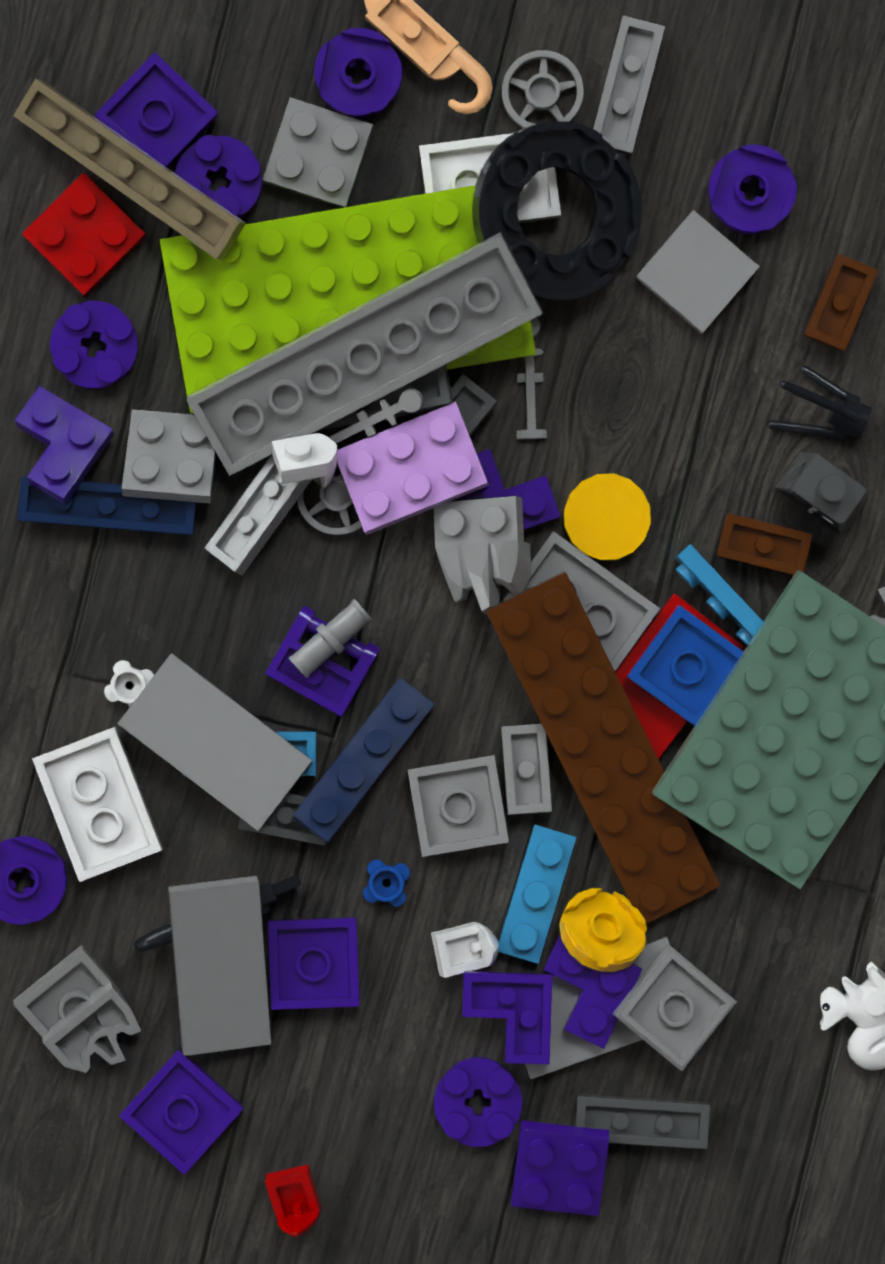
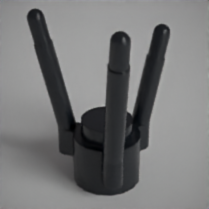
[767,365,872,443]

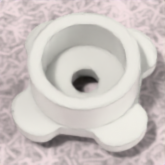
[104,660,154,708]

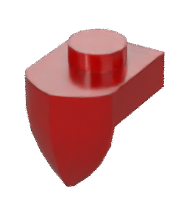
[265,1164,321,1237]

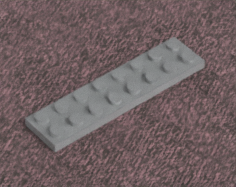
[186,232,543,476]

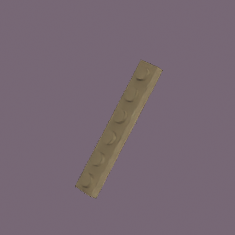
[13,78,246,261]

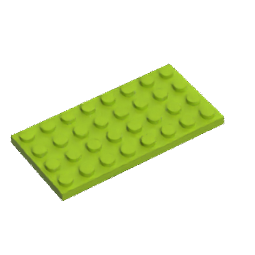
[160,185,536,413]

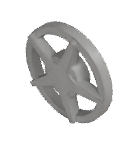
[502,50,584,128]
[297,472,362,535]

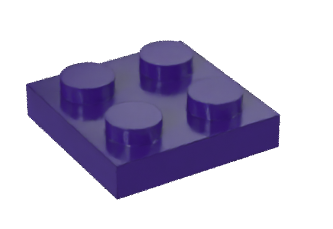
[94,52,219,168]
[268,917,360,1010]
[119,1048,245,1175]
[511,1120,609,1216]

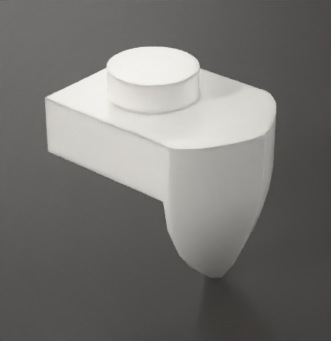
[272,433,338,488]
[431,922,499,978]

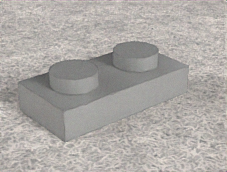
[501,724,552,815]

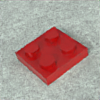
[22,172,147,298]

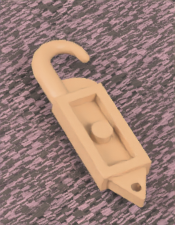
[364,0,493,114]

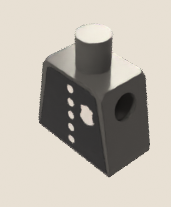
[775,452,868,536]

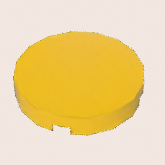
[564,473,651,560]
[559,888,647,972]

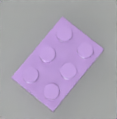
[337,402,489,535]

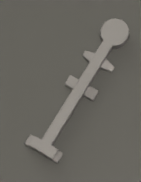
[517,318,547,439]
[312,389,423,443]

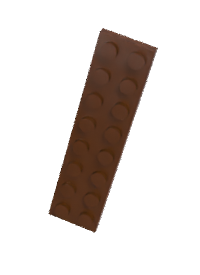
[485,571,721,924]

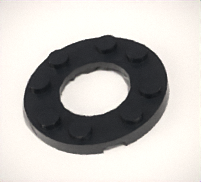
[472,121,642,300]

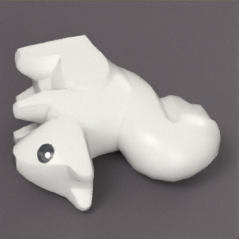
[820,961,885,1071]

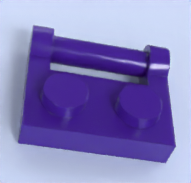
[265,605,381,717]

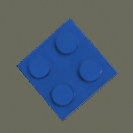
[626,605,743,726]

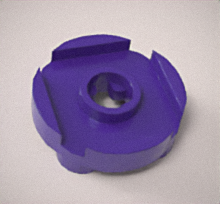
[314,28,402,118]
[175,135,263,219]
[708,144,797,235]
[50,301,139,390]
[0,836,68,925]
[434,1056,522,1147]

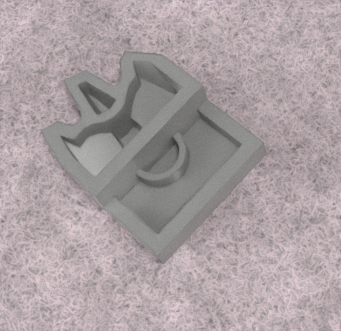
[434,496,531,615]
[13,945,141,1073]

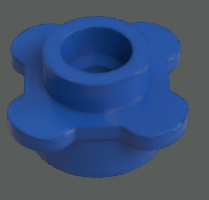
[363,859,410,907]

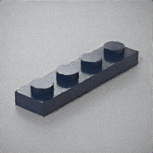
[17,476,197,536]
[292,677,434,844]

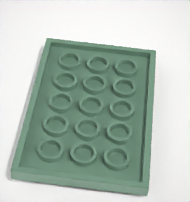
[651,570,885,889]

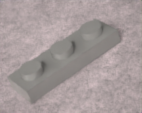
[593,15,665,156]
[205,454,312,576]

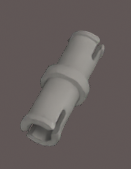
[288,599,373,678]

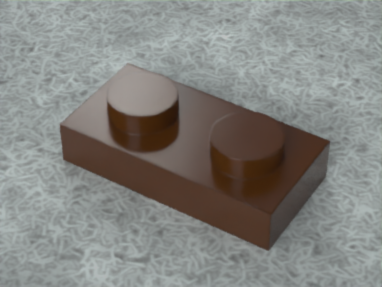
[803,253,879,353]
[715,513,813,576]

